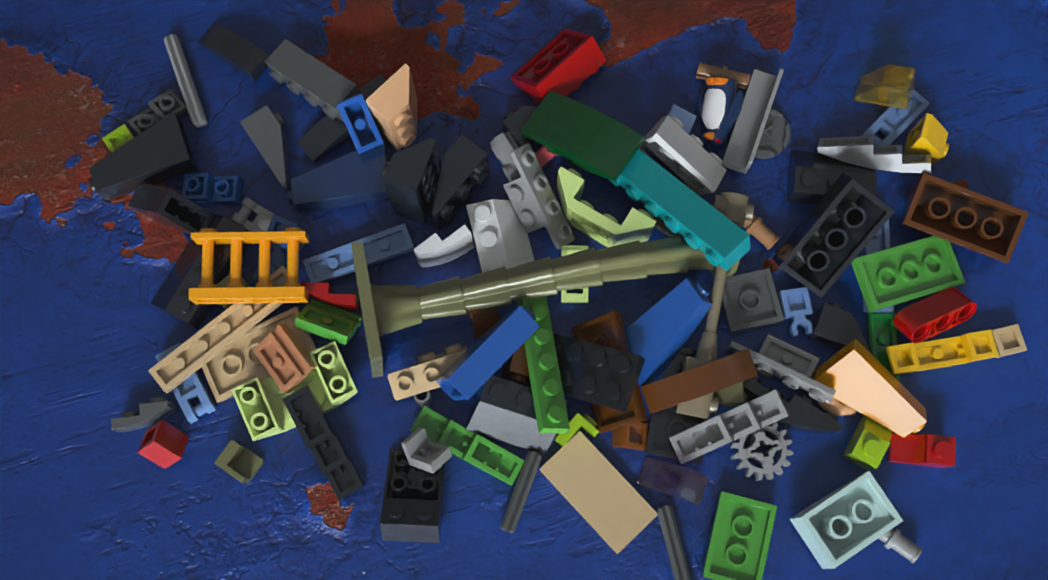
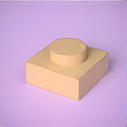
[992,324,1027,358]

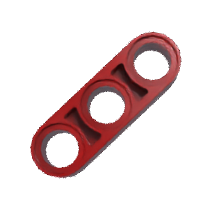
[893,287,977,343]

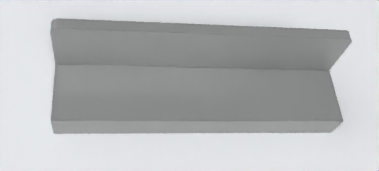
[721,68,784,174]

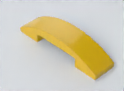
[886,330,999,375]

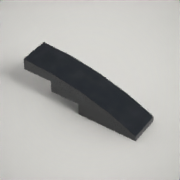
[297,74,387,163]
[282,385,366,500]

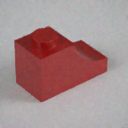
[886,433,956,468]

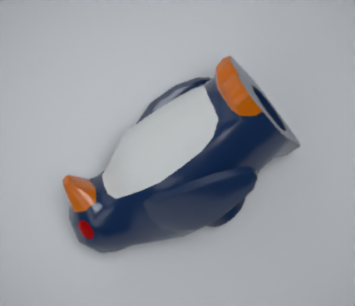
[697,77,743,147]

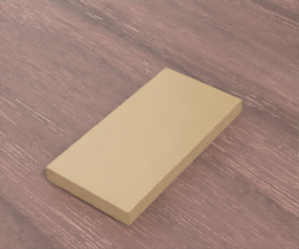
[202,306,317,403]
[539,431,658,554]

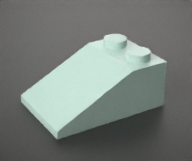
[790,471,903,569]

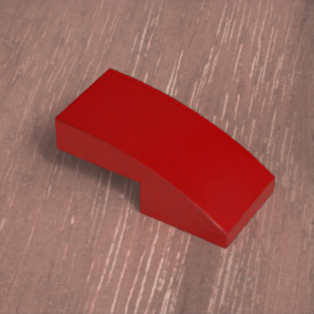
[301,282,360,311]

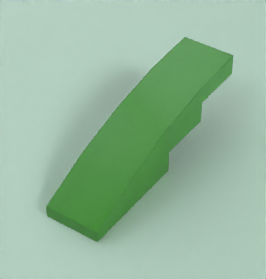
[409,406,525,486]

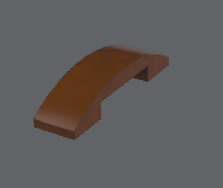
[641,349,758,414]

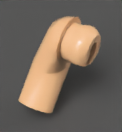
[817,397,856,416]

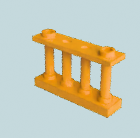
[189,227,309,304]

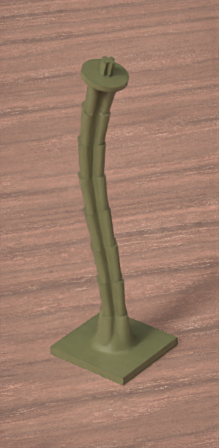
[351,236,740,378]

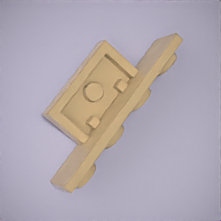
[387,343,502,400]

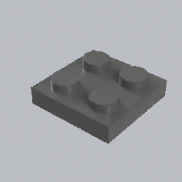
[721,268,784,334]

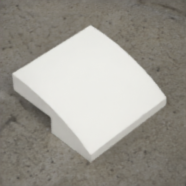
[413,224,474,267]

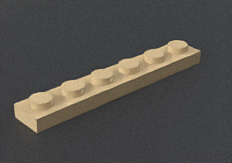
[148,266,287,393]

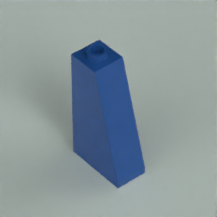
[625,278,713,386]
[435,305,540,401]

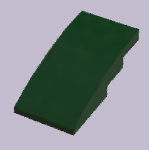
[520,91,645,182]

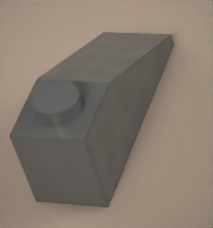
[240,105,291,193]

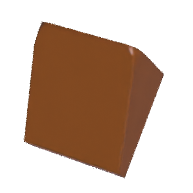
[611,422,648,451]

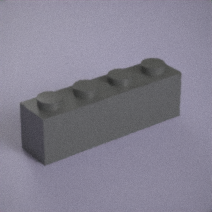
[265,39,366,122]

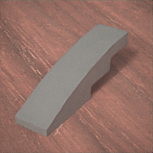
[817,136,931,173]
[669,389,790,464]

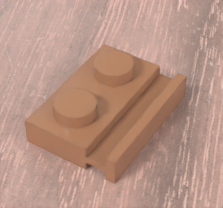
[253,324,317,393]

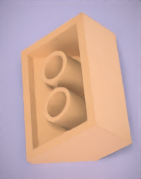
[366,63,418,152]

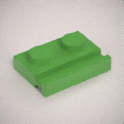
[294,298,362,345]

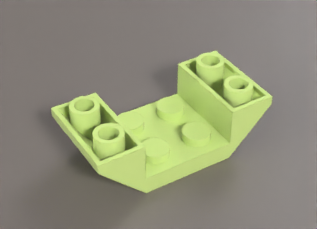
[557,167,656,247]
[231,341,358,441]

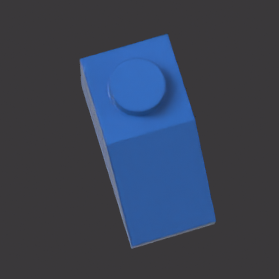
[336,93,384,154]

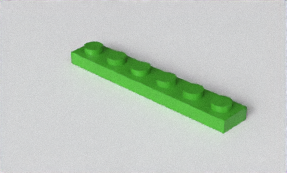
[517,296,570,434]

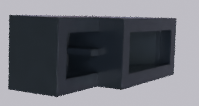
[198,23,269,82]

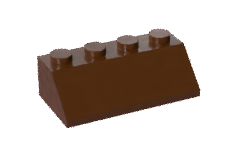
[902,173,1029,264]

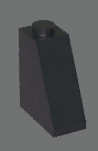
[127,182,214,235]

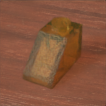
[854,64,915,109]

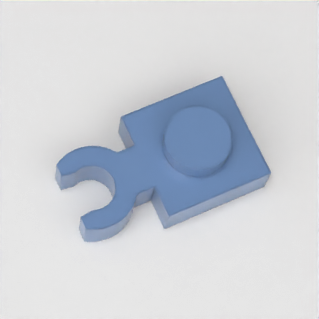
[778,287,813,337]

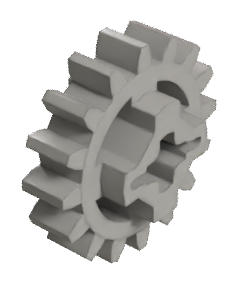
[730,422,793,481]

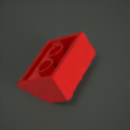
[510,28,607,106]

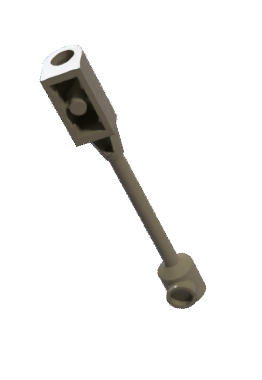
[674,192,754,419]

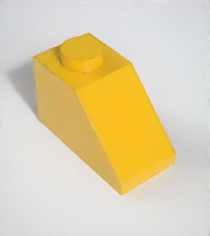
[902,113,949,166]

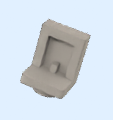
[402,427,452,474]

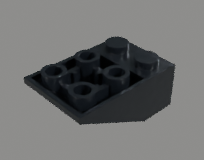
[432,134,489,231]
[380,449,445,543]

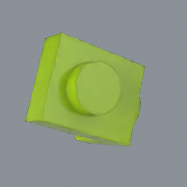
[555,413,599,447]

